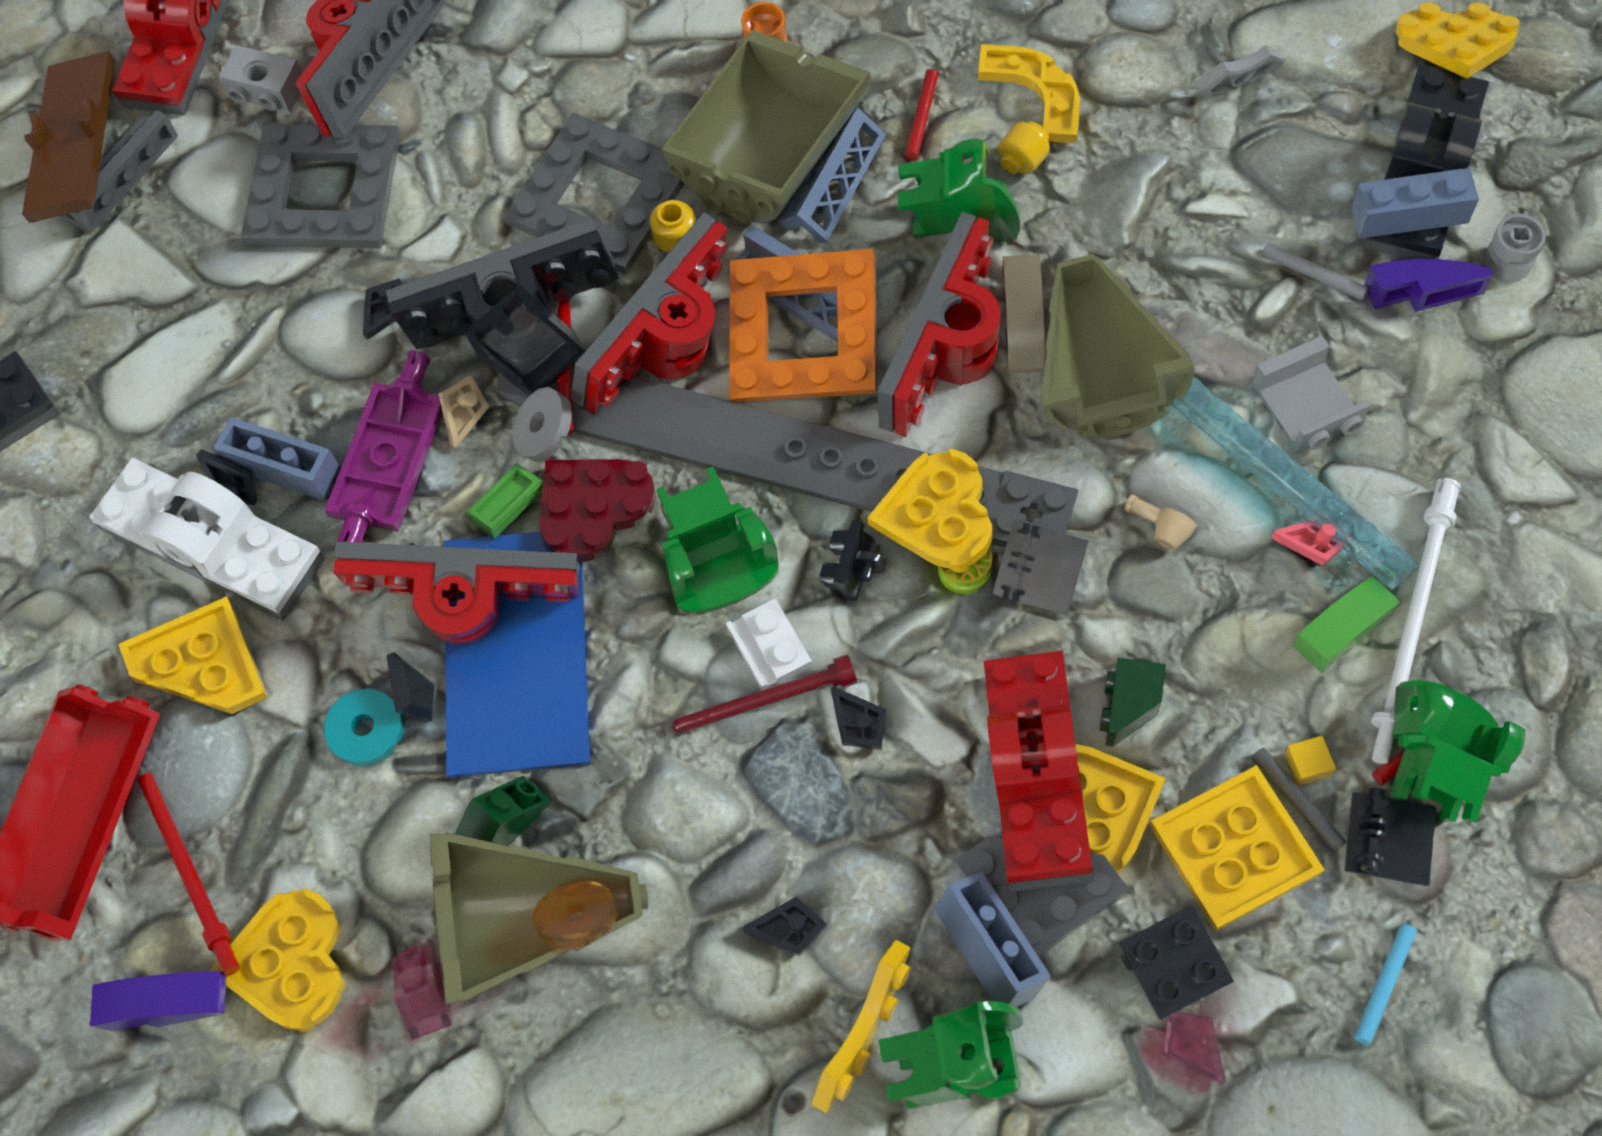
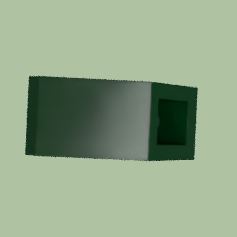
[1099,657,1166,747]
[454,776,551,847]

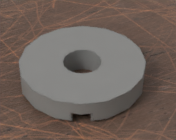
[512,387,572,462]

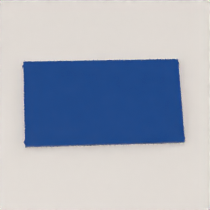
[444,531,591,778]

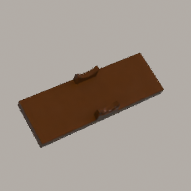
[22,50,116,223]

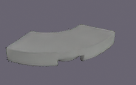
[1195,45,1286,95]

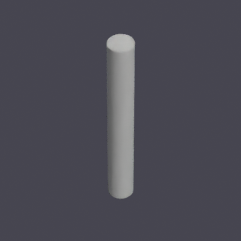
[1262,243,1369,300]

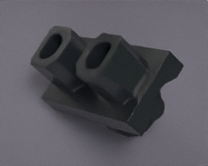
[819,521,887,601]

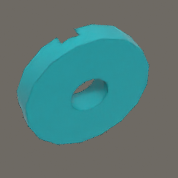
[324,688,404,767]

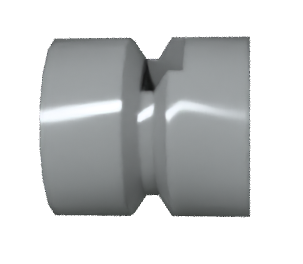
[1484,214,1546,282]

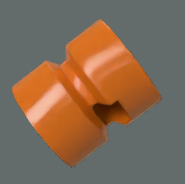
[741,2,787,42]

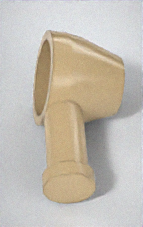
[1124,494,1197,550]

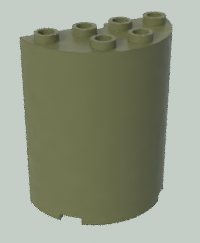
[661,30,871,225]

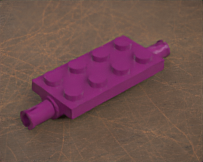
[325,350,443,546]

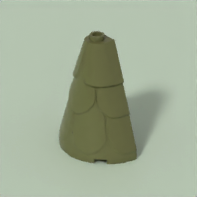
[1040,254,1194,438]
[430,833,648,1004]

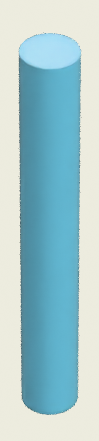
[1354,923,1417,1045]

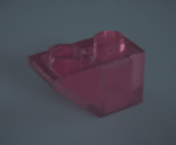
[392,943,452,1040]

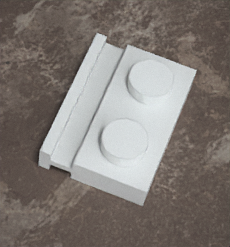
[726,598,812,691]

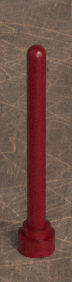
[672,654,858,734]

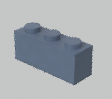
[1351,168,1479,239]
[213,417,340,501]
[934,871,1051,1007]

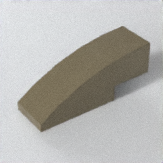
[1002,254,1045,373]

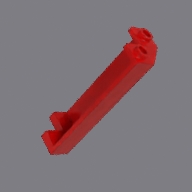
[0,685,160,941]

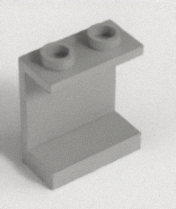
[1251,336,1370,454]

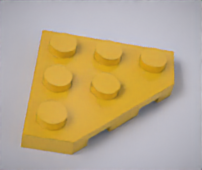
[118,596,268,714]

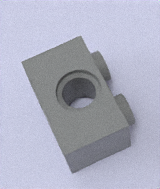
[219,45,302,113]

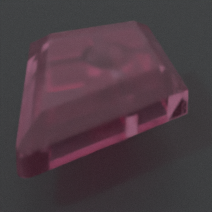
[1163,1012,1225,1085]

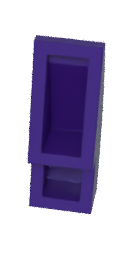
[1364,259,1493,312]
[90,971,226,1031]

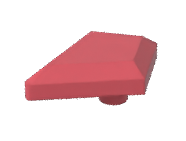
[1271,519,1348,566]

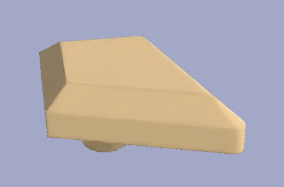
[438,375,489,447]

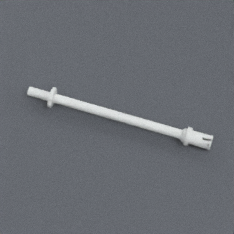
[1370,478,1461,764]

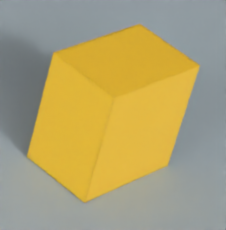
[1284,736,1336,786]

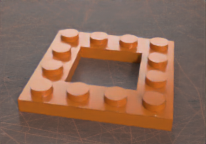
[729,249,877,403]

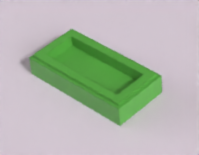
[465,463,543,539]

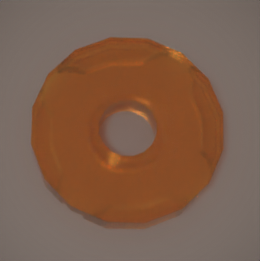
[533,880,617,949]

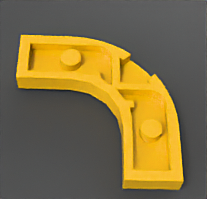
[978,44,1080,144]
[811,940,911,1113]

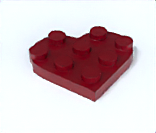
[539,459,656,563]

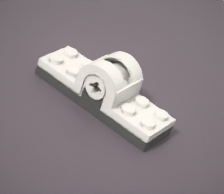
[89,457,325,621]

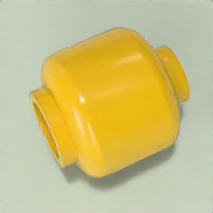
[998,121,1050,175]
[649,200,696,253]

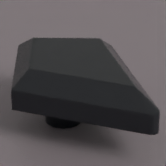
[363,278,402,340]
[196,449,257,505]
[386,652,435,723]
[831,687,886,750]
[743,897,827,956]

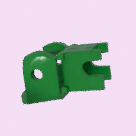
[898,138,1020,242]
[656,466,779,613]
[1389,680,1525,822]
[878,1001,1023,1109]

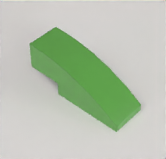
[1293,576,1402,673]

